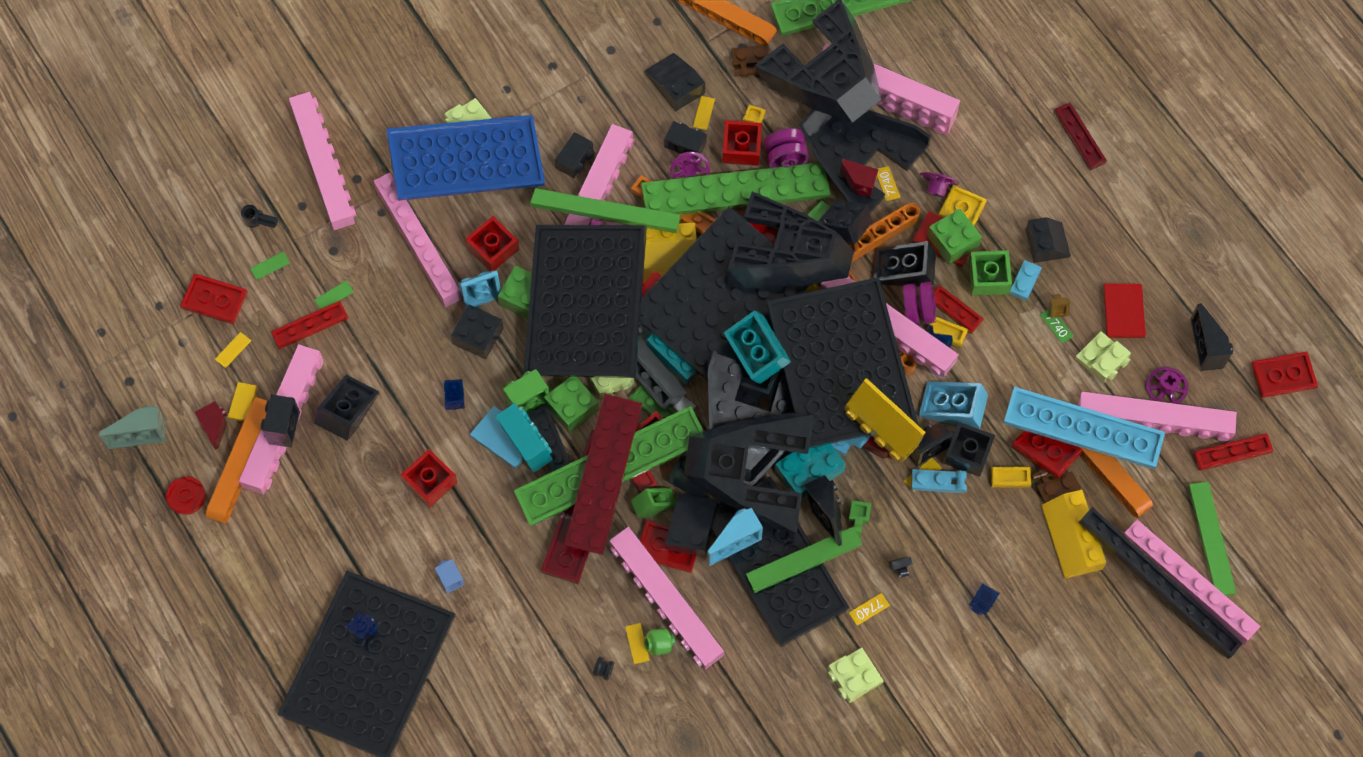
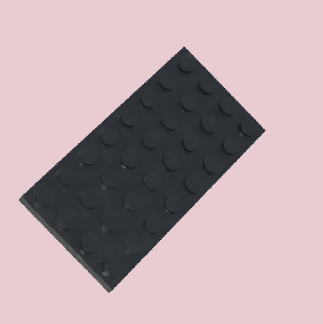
[712,476,850,648]

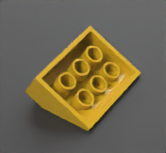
[643,223,696,283]
[844,378,926,463]

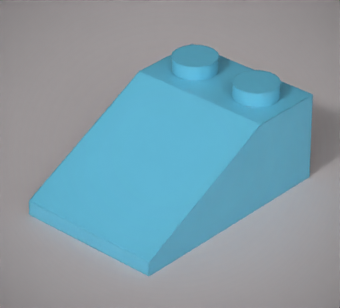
[458,270,501,307]
[919,381,988,428]
[707,508,763,566]

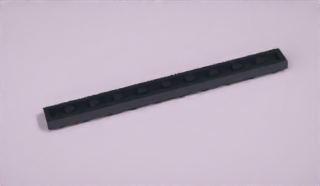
[1079,507,1242,659]

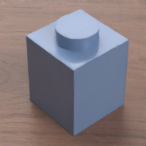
[435,559,465,594]

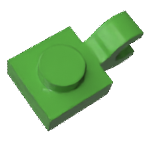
[849,500,871,537]

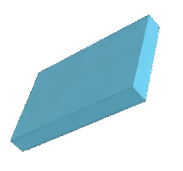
[470,406,524,469]

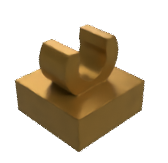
[1049,294,1071,318]

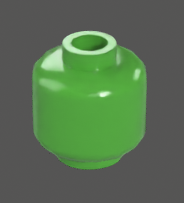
[644,628,675,656]

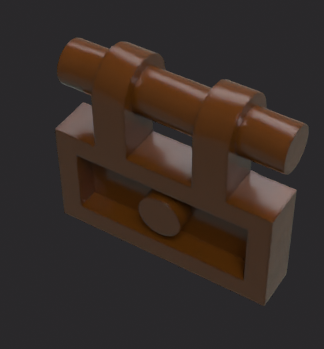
[731,45,769,78]
[1031,468,1081,503]

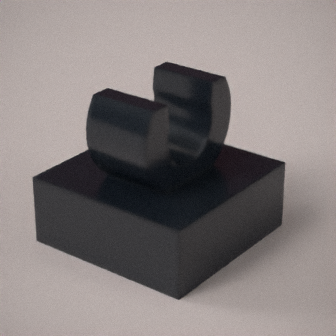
[888,556,913,578]

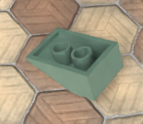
[99,405,167,449]

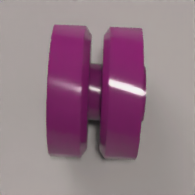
[764,129,809,168]
[904,282,936,325]

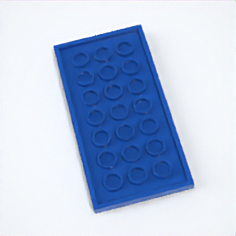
[386,115,545,201]

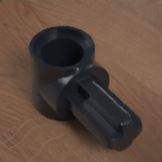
[241,205,278,228]

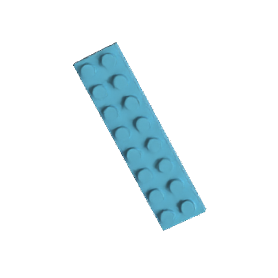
[1003,387,1165,470]

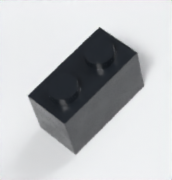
[664,121,707,160]
[555,132,594,178]

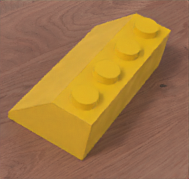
[1041,490,1106,579]

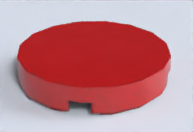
[166,476,206,515]

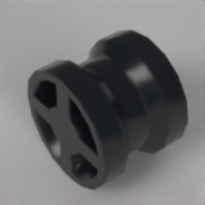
[593,656,615,681]

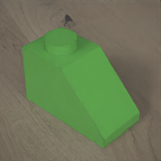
[631,488,677,518]

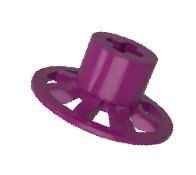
[670,152,710,179]
[920,172,960,198]
[1146,367,1188,404]

